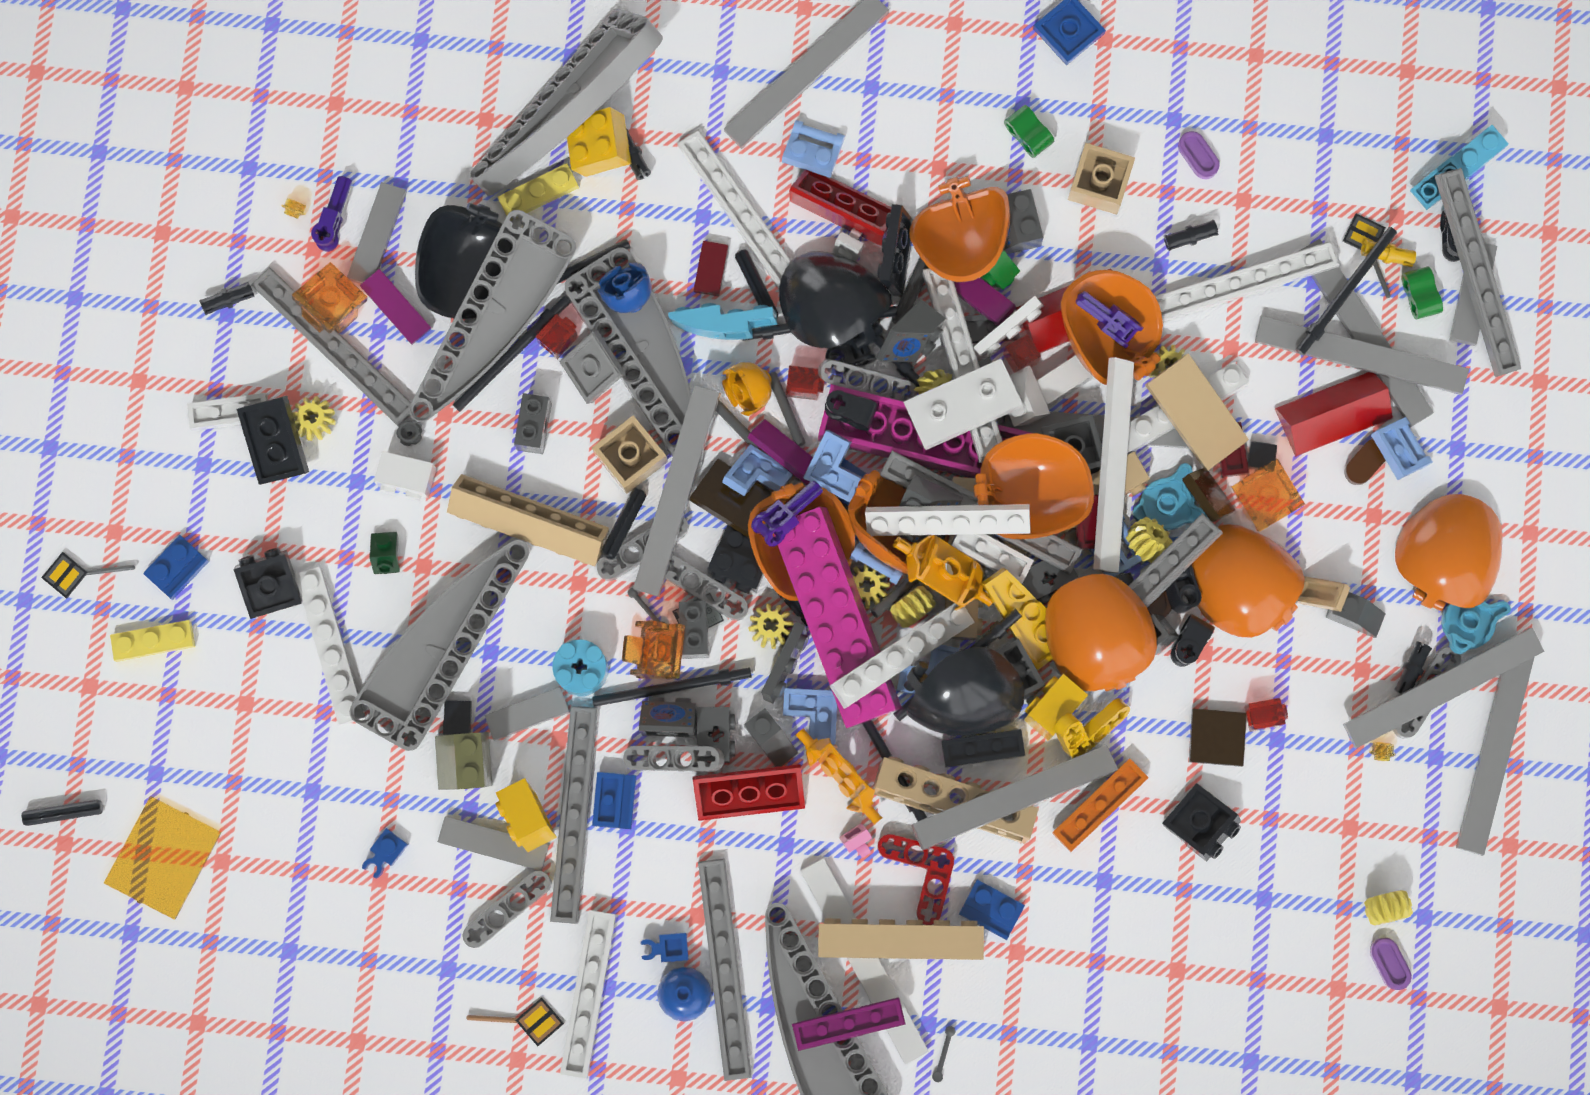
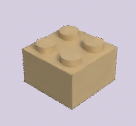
[1067,142,1135,215]
[592,415,668,494]

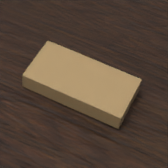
[1297,576,1351,612]

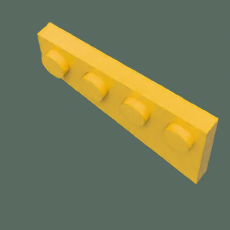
[981,568,1053,670]

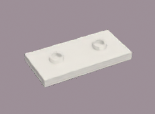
[904,359,1023,450]

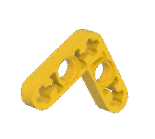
[1054,698,1130,759]

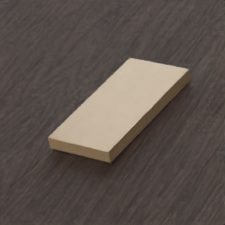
[1145,353,1249,471]

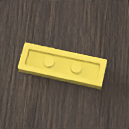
[497,163,579,221]
[110,620,195,662]

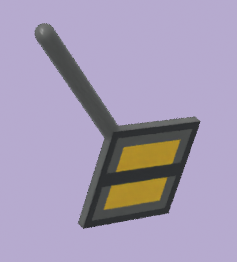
[1342,213,1391,298]
[41,552,135,599]

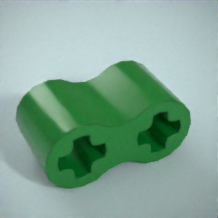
[1004,105,1055,158]
[1401,266,1443,320]

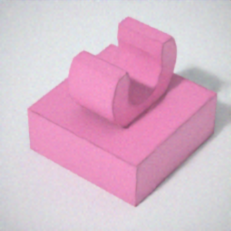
[839,823,872,858]

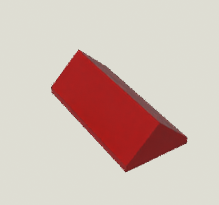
[789,170,891,247]
[1015,268,1113,355]
[1275,372,1393,457]
[692,764,805,821]

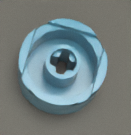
[552,639,609,697]

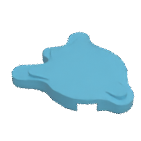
[1132,463,1209,531]
[1441,601,1511,654]

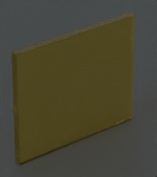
[104,796,222,920]

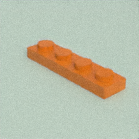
[1052,758,1149,853]

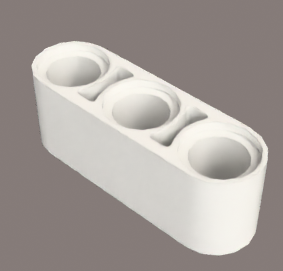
[1037,355,1094,408]

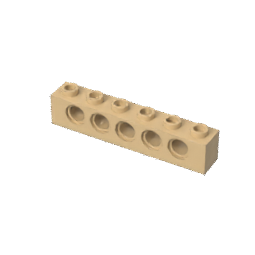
[873,756,1039,844]

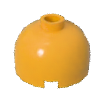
[722,362,772,416]

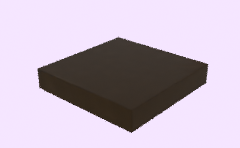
[1182,468,1236,522]
[1188,708,1247,767]

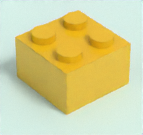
[567,107,631,177]
[1024,674,1088,741]
[495,778,557,852]

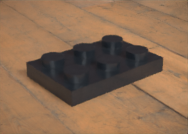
[877,204,913,296]
[236,396,310,485]

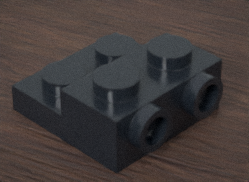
[707,525,764,594]
[233,547,302,619]
[1162,783,1241,862]

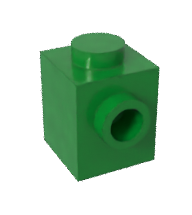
[980,250,1020,290]

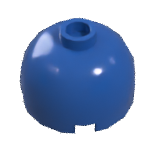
[598,262,652,313]
[657,967,712,1022]

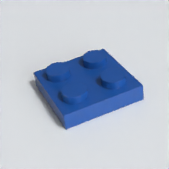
[1033,0,1106,66]

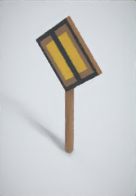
[466,997,564,1047]

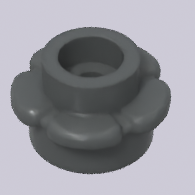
[396,421,423,446]

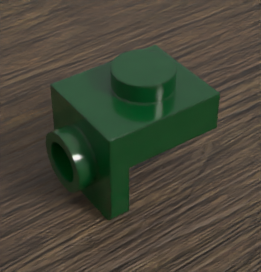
[369,531,400,574]

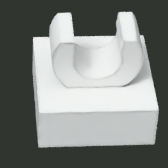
[833,228,864,262]

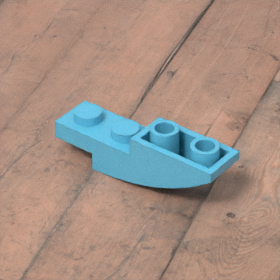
[1410,125,1509,210]
[668,303,778,340]

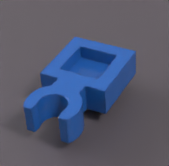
[362,828,409,879]
[640,933,689,963]

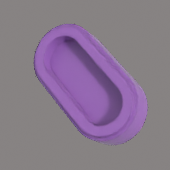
[1178,131,1220,180]
[1370,938,1412,990]

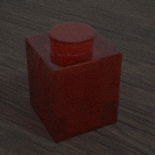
[535,314,578,360]
[1003,334,1041,373]
[786,365,825,400]
[1244,698,1288,732]

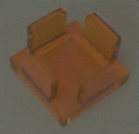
[292,262,367,334]
[1230,459,1305,532]
[622,620,685,680]

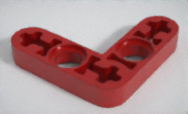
[877,834,954,925]

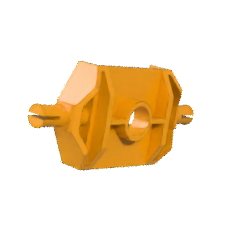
[893,535,993,611]
[795,728,883,825]

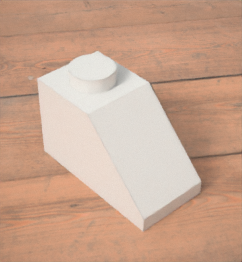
[1009,366,1050,427]

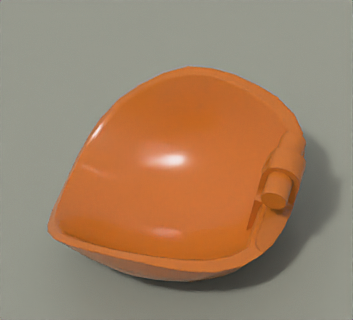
[909,176,1010,282]
[1061,270,1163,385]
[974,433,1094,539]
[848,470,949,574]
[748,482,855,601]
[1395,494,1503,611]
[1191,524,1305,638]
[1045,574,1157,692]

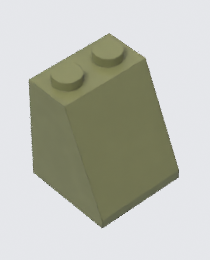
[435,732,493,790]

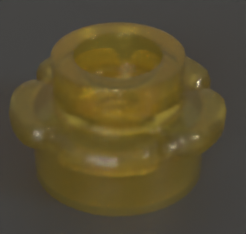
[281,198,307,219]
[1369,742,1396,761]

